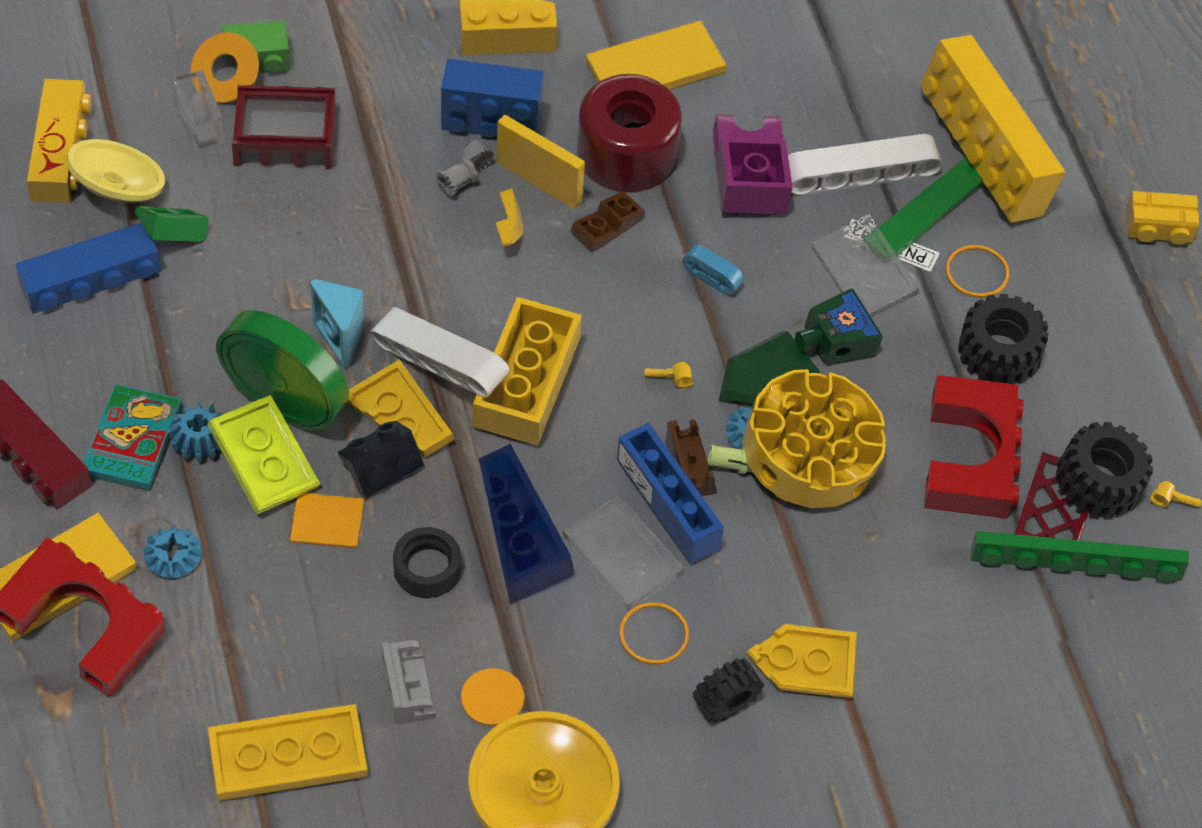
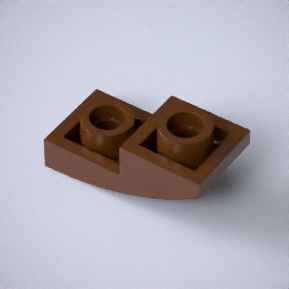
[570,191,645,252]

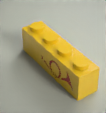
[27,79,91,203]

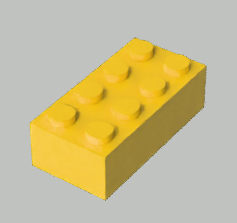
[472,297,582,446]

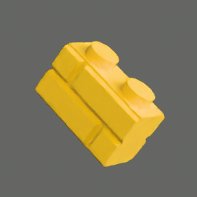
[1126,191,1199,245]

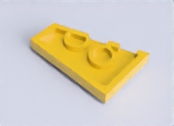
[347,359,455,457]

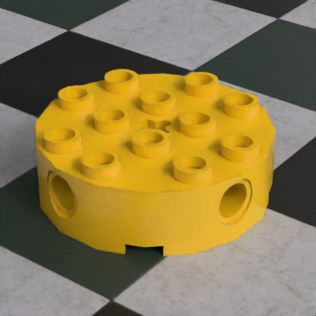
[742,369,886,508]

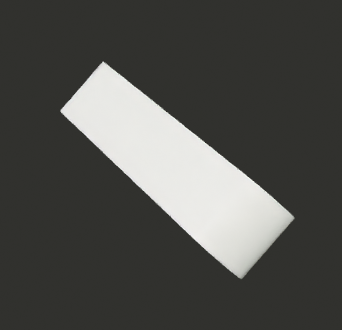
[788,134,943,195]
[370,307,510,397]

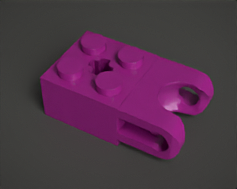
[712,114,793,214]

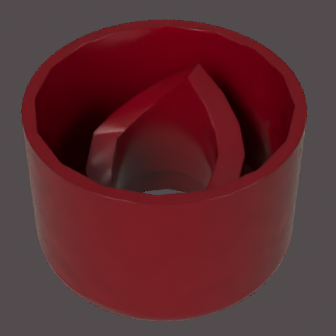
[577,74,682,193]

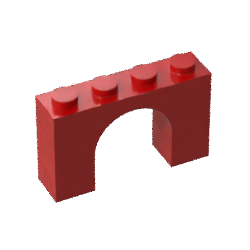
[924,375,1024,519]
[0,537,164,697]

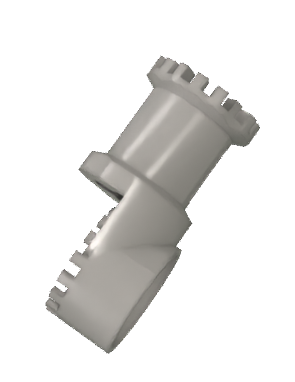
[435,139,494,197]

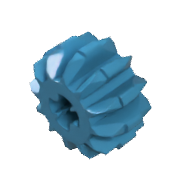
[169,402,223,464]

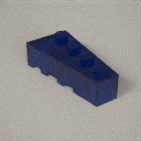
[479,444,575,605]

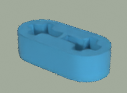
[683,245,744,295]

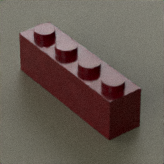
[0,379,92,510]

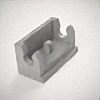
[382,640,435,725]

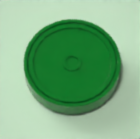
[216,310,349,430]

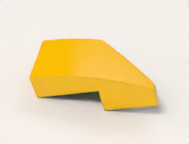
[496,188,523,247]

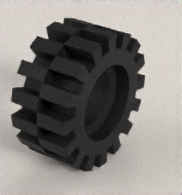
[692,658,764,723]

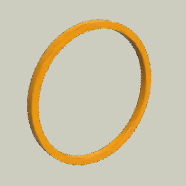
[946,245,1009,298]
[620,602,689,665]

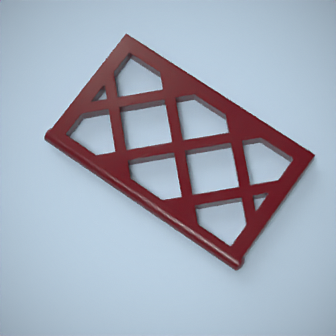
[1014,452,1089,540]

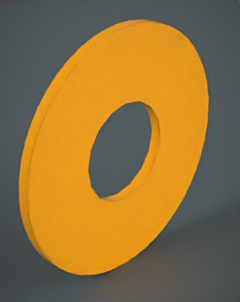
[191,32,259,103]

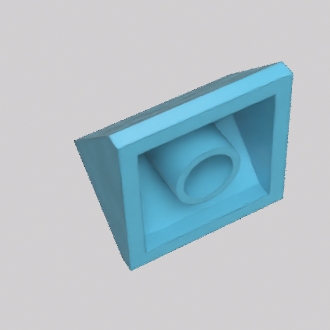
[310,279,365,370]

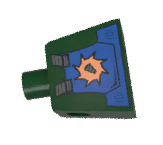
[795,288,883,364]

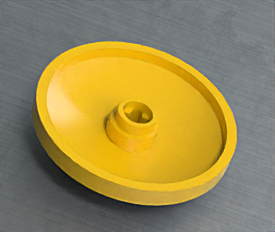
[468,711,620,828]

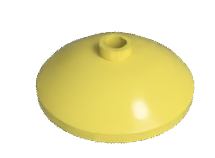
[66,139,165,203]

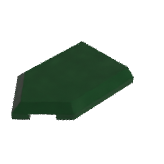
[719,330,821,405]

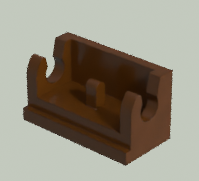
[665,419,717,496]

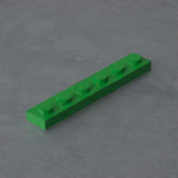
[970,531,1189,582]

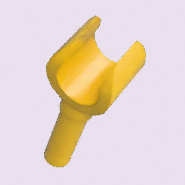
[644,362,693,389]
[1150,481,1202,508]

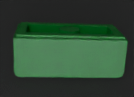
[135,206,209,242]

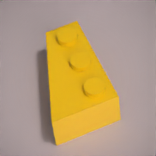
[458,0,557,55]

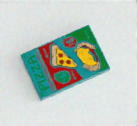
[83,384,182,490]

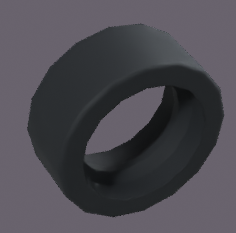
[393,527,461,598]

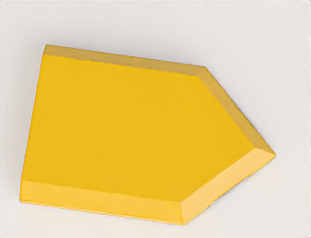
[746,624,857,698]

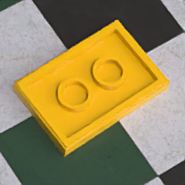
[497,115,585,210]

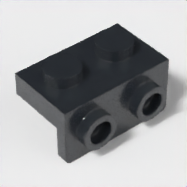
[338,421,424,498]

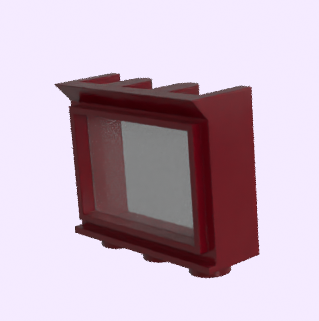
[231,85,336,169]

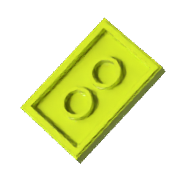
[207,395,320,515]

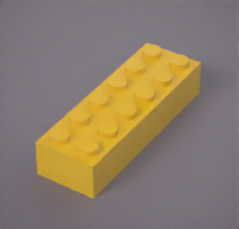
[920,35,1066,223]

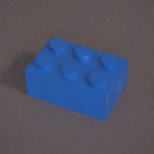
[441,58,544,137]

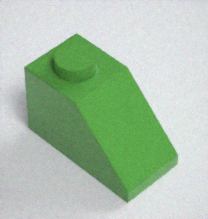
[222,21,290,73]

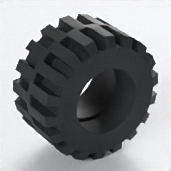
[958,294,1049,384]
[1056,422,1153,518]

